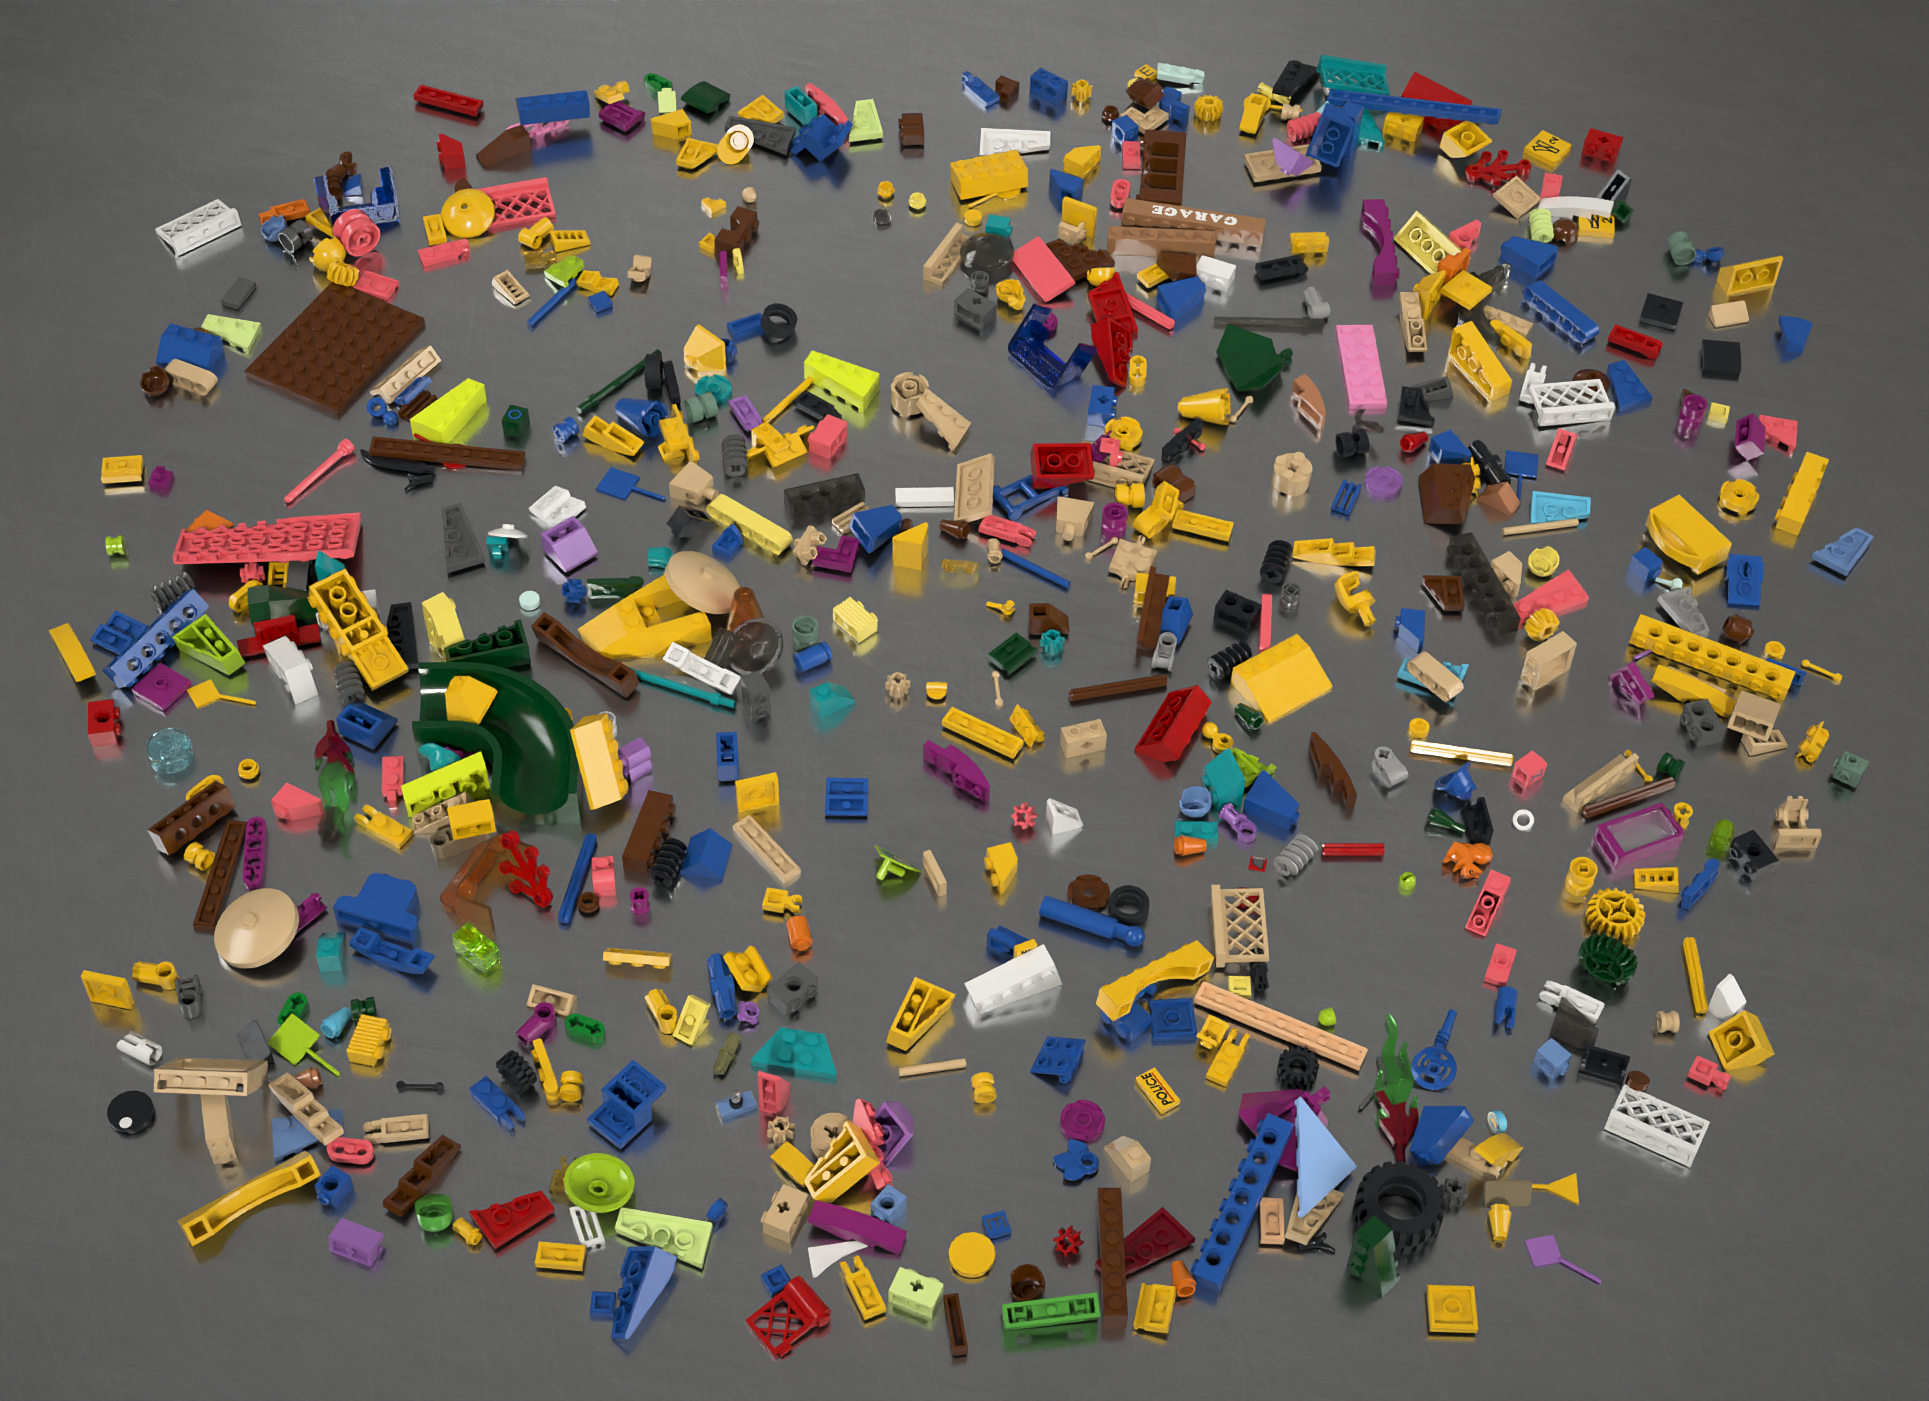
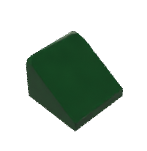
[1611,200,1634,224]

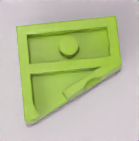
[1231,748,1276,787]

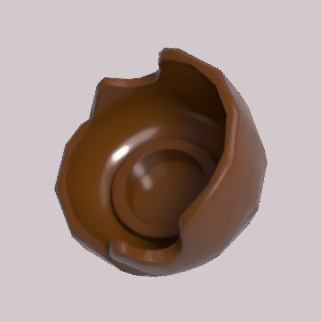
[1553,218,1578,244]
[140,366,170,396]
[1010,1264,1046,1302]

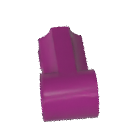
[515,1002,557,1047]

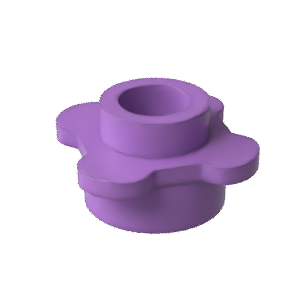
[737,1001,759,1025]

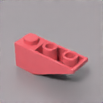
[1465,870,1512,937]

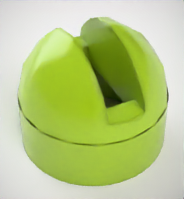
[1399,872,1417,891]
[1318,1007,1336,1026]

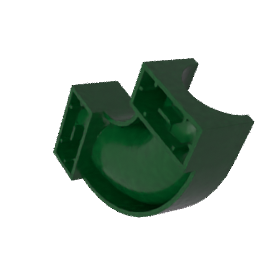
[412,662,583,825]

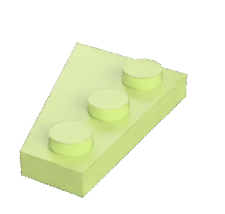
[849,99,883,142]

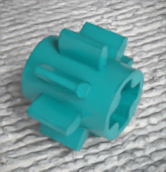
[1040,629,1065,655]

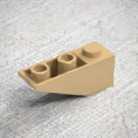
[412,792,476,834]

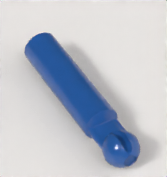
[1039,895,1145,947]

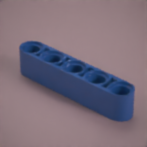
[1522,280,1599,343]

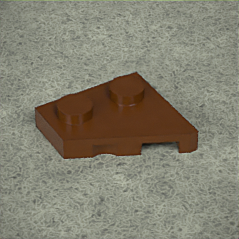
[1422,575,1465,611]

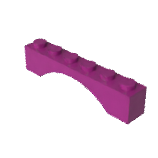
[1361,199,1400,286]

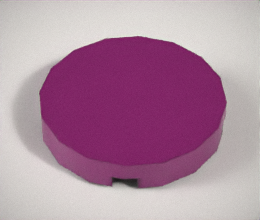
[1060,1099,1106,1143]

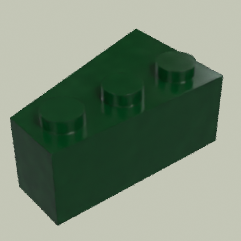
[1347,1215,1401,1297]

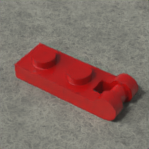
[1608,324,1663,360]

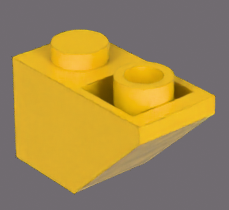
[1239,93,1268,134]
[651,109,692,140]
[984,842,1018,894]

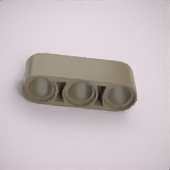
[430,827,492,859]

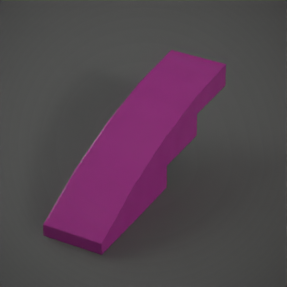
[807,1200,907,1255]

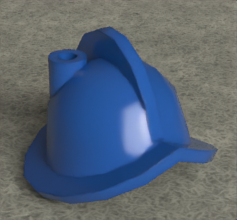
[1434,762,1477,801]

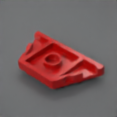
[1088,272,1138,334]

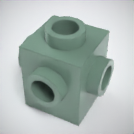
[1833,751,1869,788]

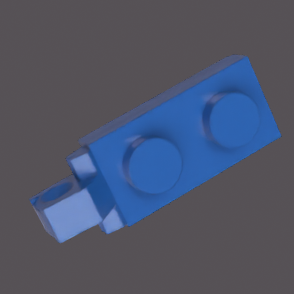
[961,71,1000,107]

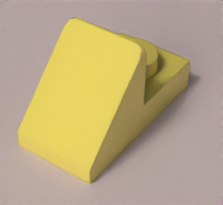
[673,994,711,1045]

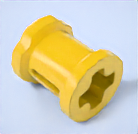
[1673,802,1693,829]

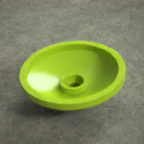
[564,1153,634,1213]

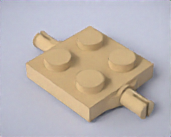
[1108,535,1157,589]

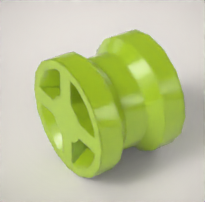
[105,535,126,556]

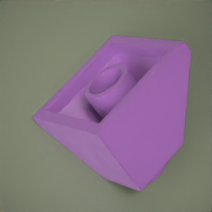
[1272,138,1314,176]
[874,1101,914,1167]

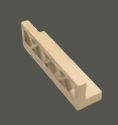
[923,223,975,286]
[369,345,441,404]
[1562,753,1639,813]

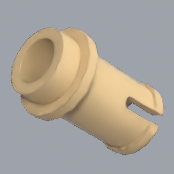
[987,538,1003,564]

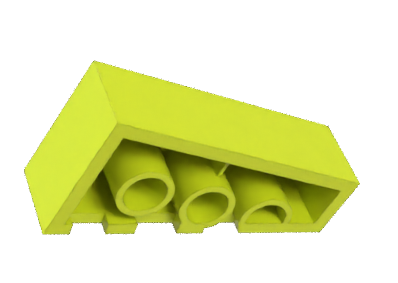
[804,350,880,413]
[410,378,487,444]
[401,751,491,818]

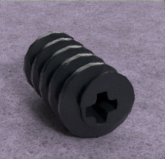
[1260,540,1293,583]
[1207,640,1252,680]
[649,837,687,886]

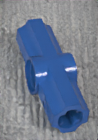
[707,953,738,1019]

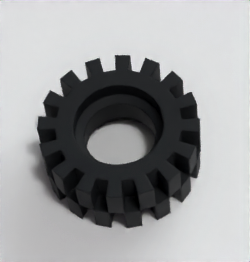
[1277,1046,1319,1090]
[496,1050,537,1094]

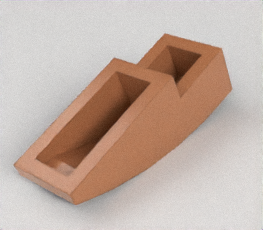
[1292,374,1326,429]

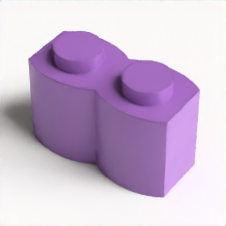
[618,737,652,784]

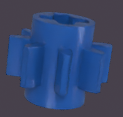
[721,338,737,361]
[561,579,587,603]

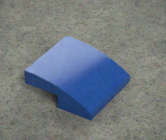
[90,610,148,655]
[825,778,868,816]

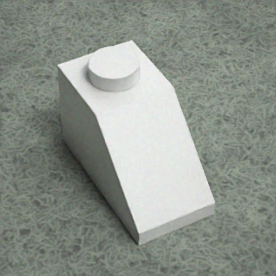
[1707,974,1746,1023]

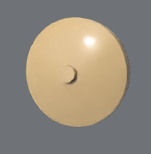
[665,551,741,614]
[214,888,299,968]

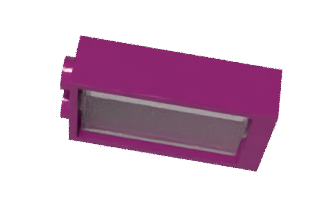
[1593,803,1685,870]

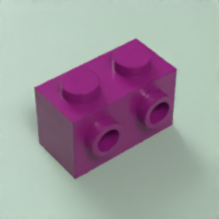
[1735,413,1766,461]

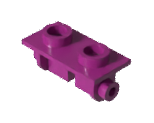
[1091,430,1112,463]
[296,892,328,933]

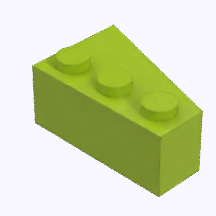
[172,614,245,675]

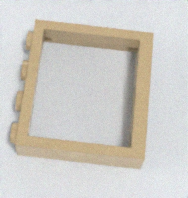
[154,1057,268,1096]

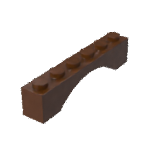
[531,612,640,698]
[1096,1188,1128,1329]

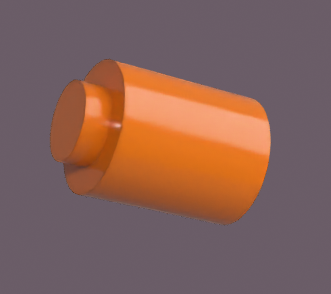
[786,916,813,951]

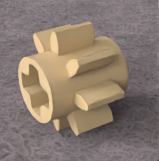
[885,672,910,698]
[767,1116,795,1144]

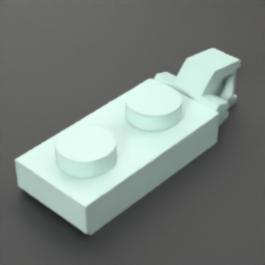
[1157,63,1204,85]

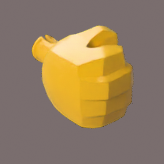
[1334,571,1377,626]

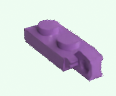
[728,395,762,432]

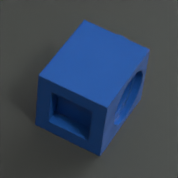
[1111,115,1139,144]
[314,1165,354,1208]

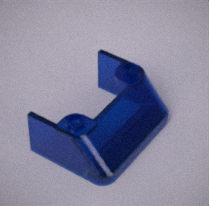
[314,166,400,227]
[1008,303,1098,388]

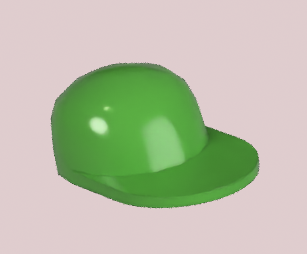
[415,1194,453,1232]

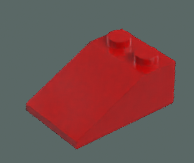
[1030,443,1094,489]

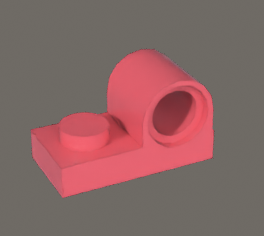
[1449,219,1482,250]
[592,856,616,898]

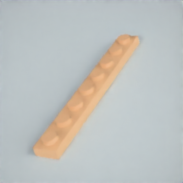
[1194,981,1368,1071]

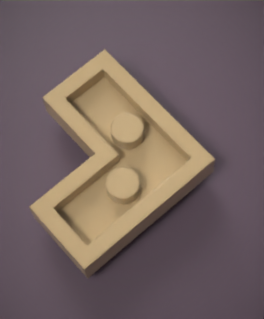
[1120,106,1169,134]

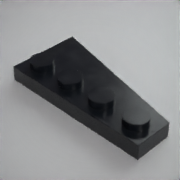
[1272,60,1320,97]

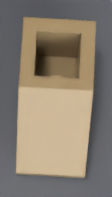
[1488,551,1522,598]

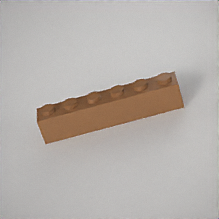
[1107,226,1216,259]

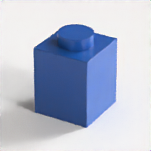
[1628,547,1663,583]

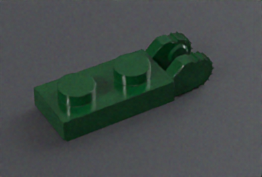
[587,576,644,599]

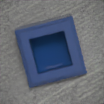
[344,174,363,195]

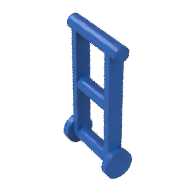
[993,474,1069,521]

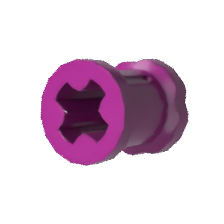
[629,887,650,915]

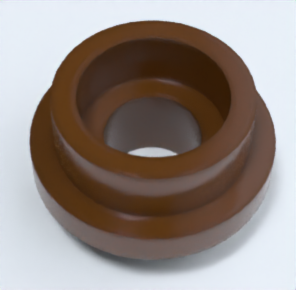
[1102,105,1119,121]
[577,892,599,913]

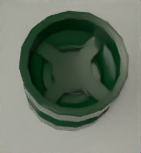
[1656,752,1685,780]
[351,996,377,1022]

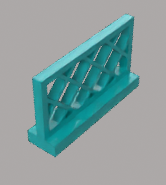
[1316,55,1390,96]

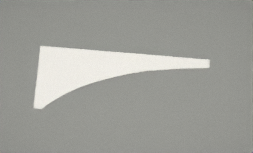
[808,1240,868,1278]

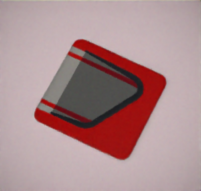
[1248,856,1267,872]

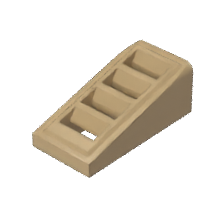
[492,270,530,305]
[1741,730,1788,756]

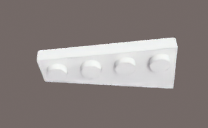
[979,128,1050,157]

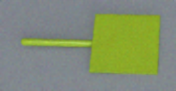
[267,1013,340,1076]

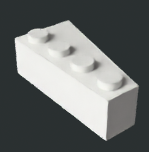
[964,944,1062,1014]

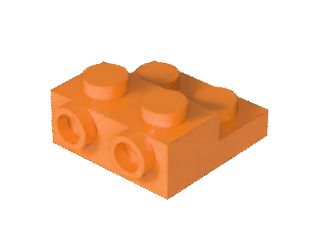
[1437,247,1471,295]

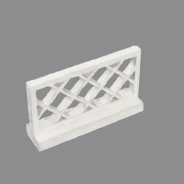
[155,199,242,256]
[1528,379,1615,426]
[1604,1084,1710,1167]

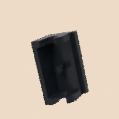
[1460,797,1494,845]
[1577,1044,1630,1088]

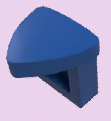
[712,524,743,559]

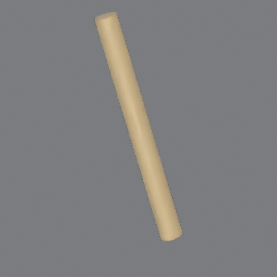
[1502,518,1579,535]

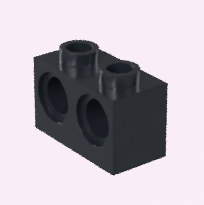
[1214,590,1262,633]

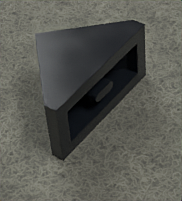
[1596,169,1632,206]

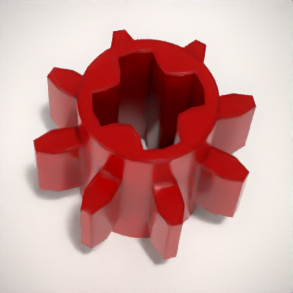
[1053,1225,1084,1256]

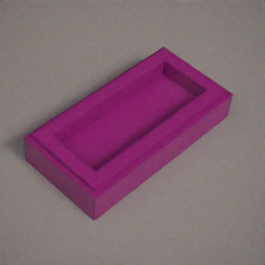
[719,251,728,290]

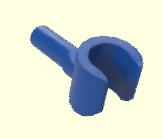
[1134,983,1157,1002]

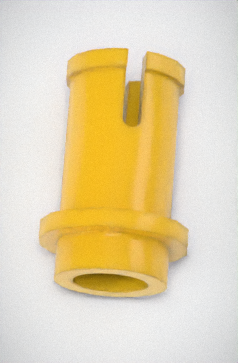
[452,1217,483,1245]

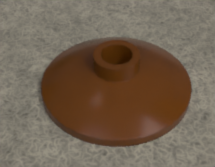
[1572,369,1610,397]

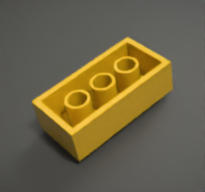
[950,150,1028,200]

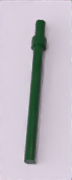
[576,349,662,413]

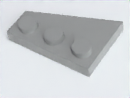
[1657,586,1710,638]

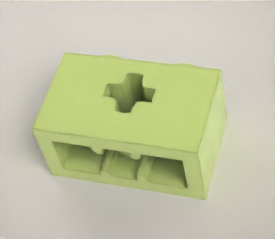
[888,1267,944,1319]

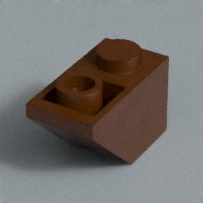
[1156,252,1197,282]
[1028,603,1069,634]

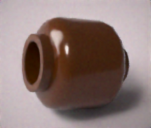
[1722,614,1754,643]

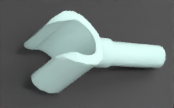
[1655,577,1683,591]

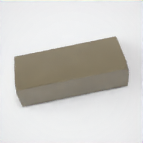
[1482,1180,1532,1207]

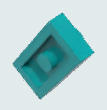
[1174,821,1218,844]

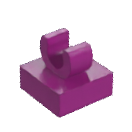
[148,465,174,490]

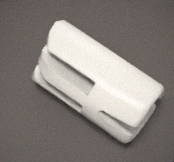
[116,1031,162,1066]

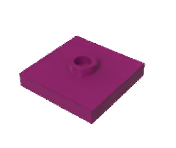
[132,663,192,712]

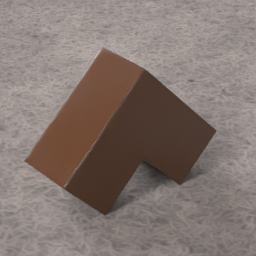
[995,75,1019,103]

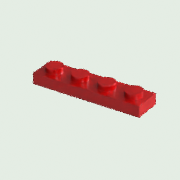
[413,85,484,116]

